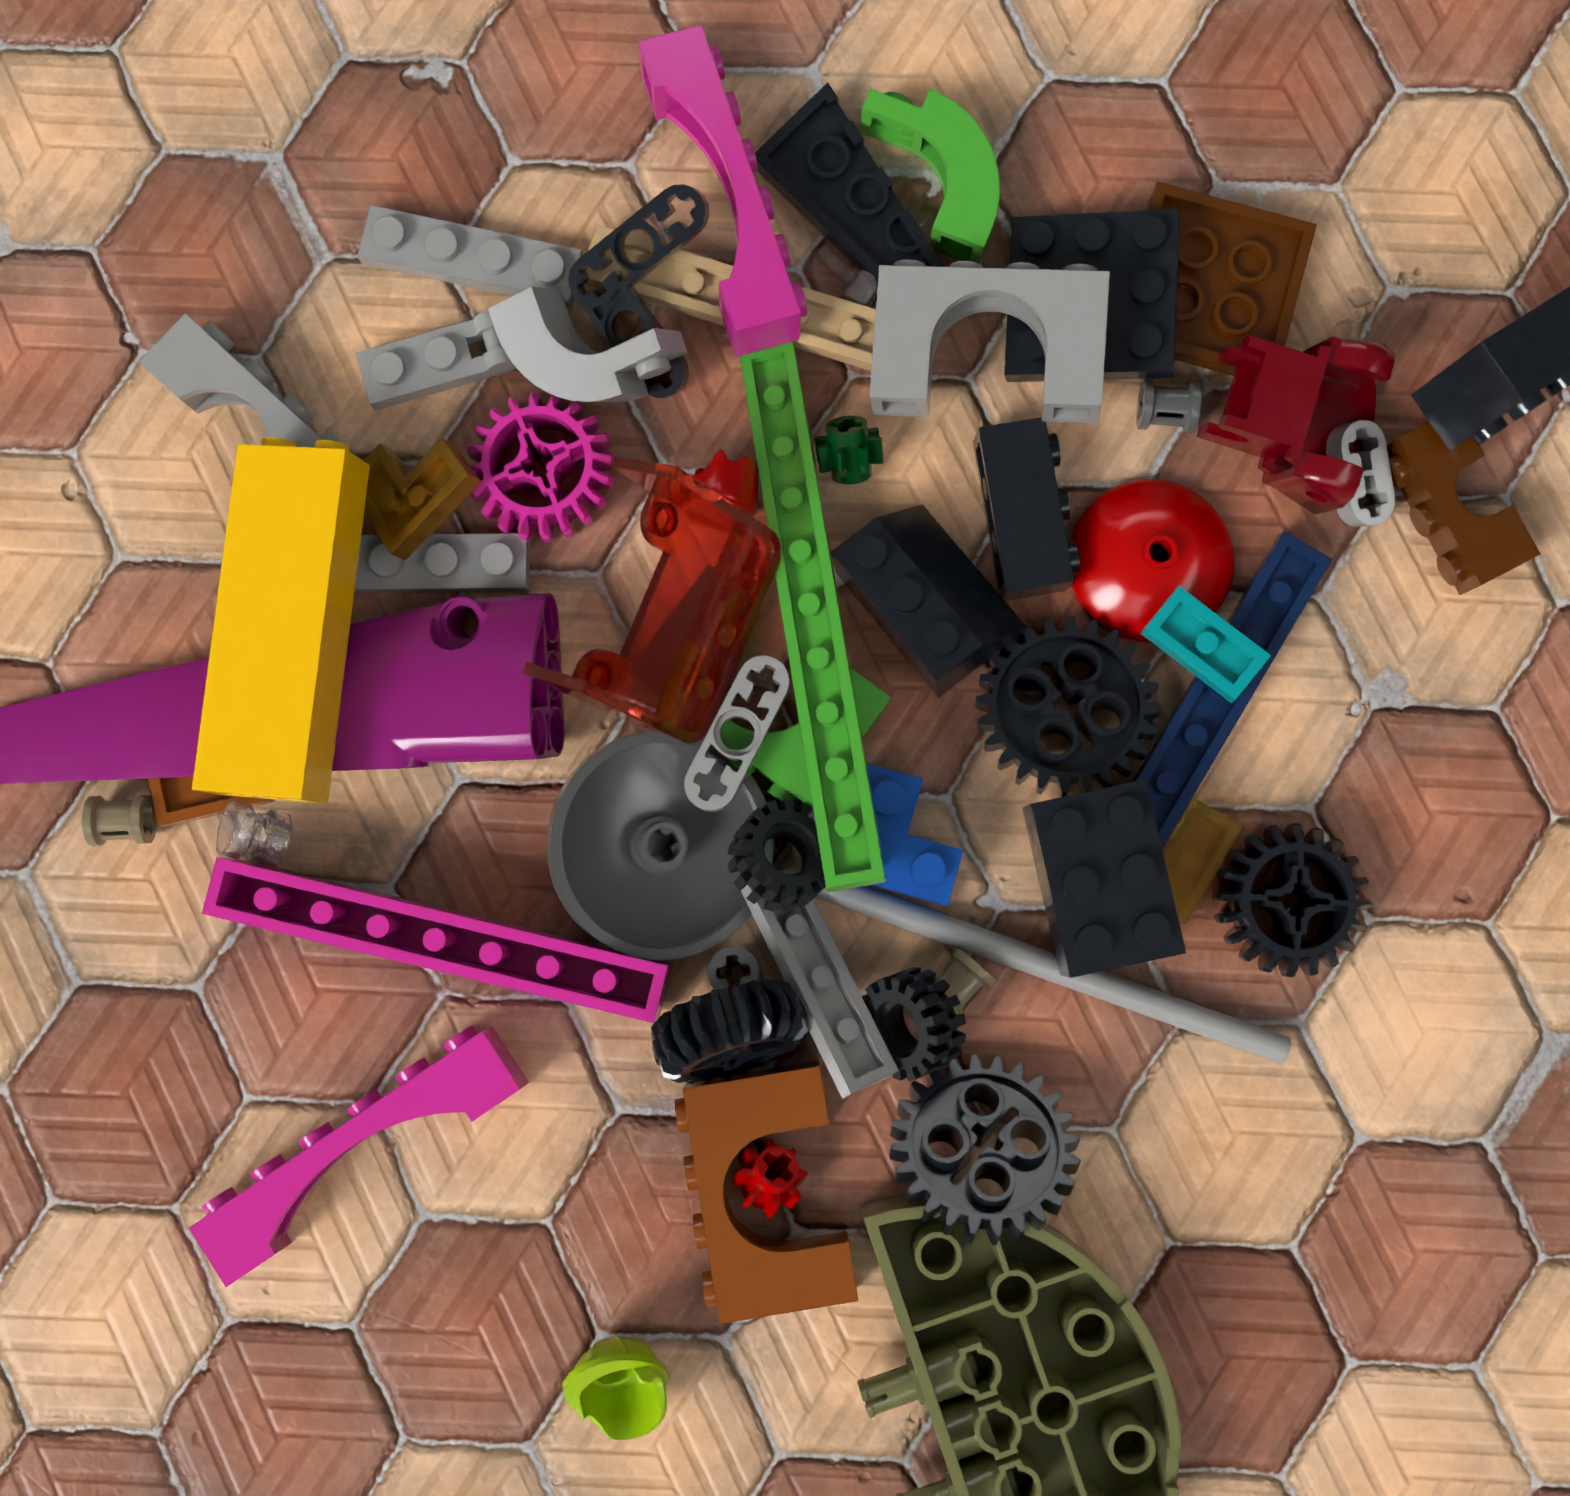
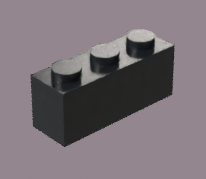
[973,417,1080,601]

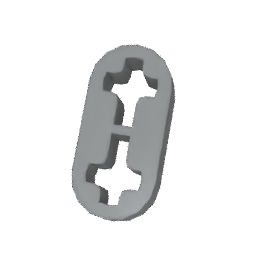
[1326,420,1395,527]

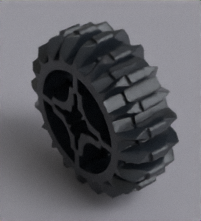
[1212,823,1372,977]
[651,979,809,1084]

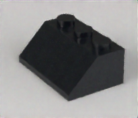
[831,504,1027,698]

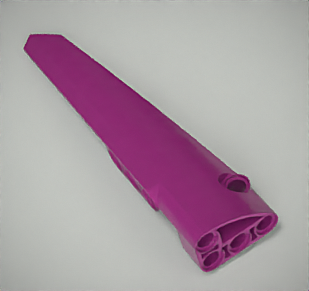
[0,593,565,784]

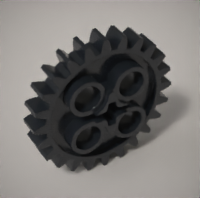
[975,616,1161,797]
[889,1054,1081,1245]

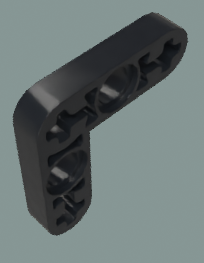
[568,184,710,398]

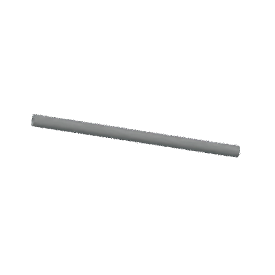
[816,886,1291,1064]

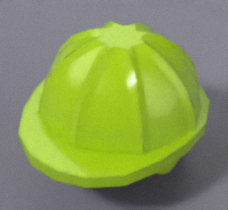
[562,1335,669,1441]

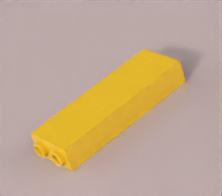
[192,437,370,804]

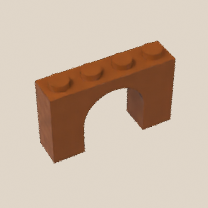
[675,1061,858,1324]

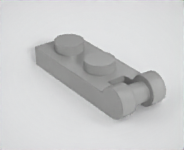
[356,311,516,411]

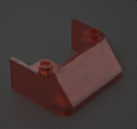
[523,456,781,744]

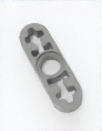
[684,655,789,812]

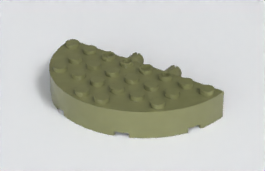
[857,1195,1182,1496]

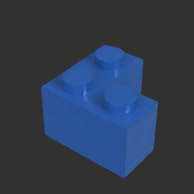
[867,763,963,906]

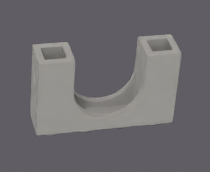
[869,260,1110,423]

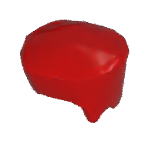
[667,449,758,522]

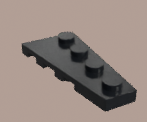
[755,82,944,287]

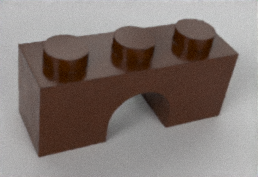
[1387,421,1541,595]

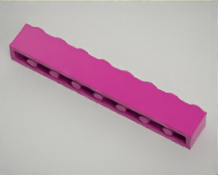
[202,857,673,1023]

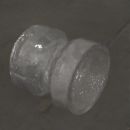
[216,801,293,868]

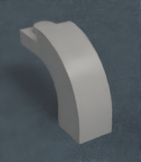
[487,286,688,403]

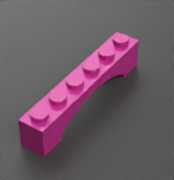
[638,25,808,357]
[189,1026,529,1287]

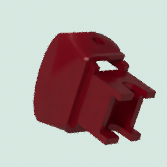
[1196,335,1395,515]

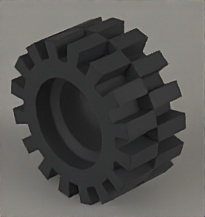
[728,799,826,912]
[862,967,966,1081]

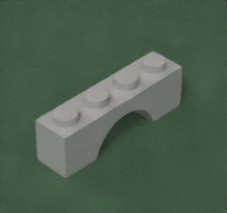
[139,313,353,454]

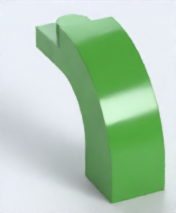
[860,88,1000,264]

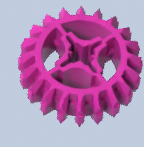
[467,391,616,543]

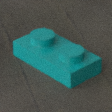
[1141,586,1271,703]

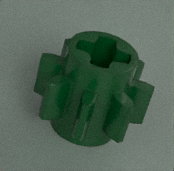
[814,416,884,485]

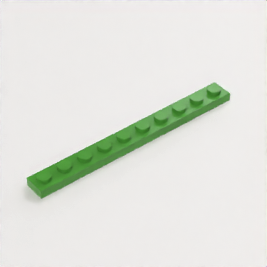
[740,342,887,892]

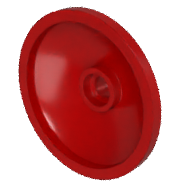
[1070,479,1234,644]

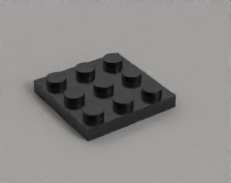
[1004,209,1180,382]

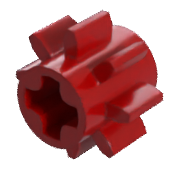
[731,1139,808,1218]

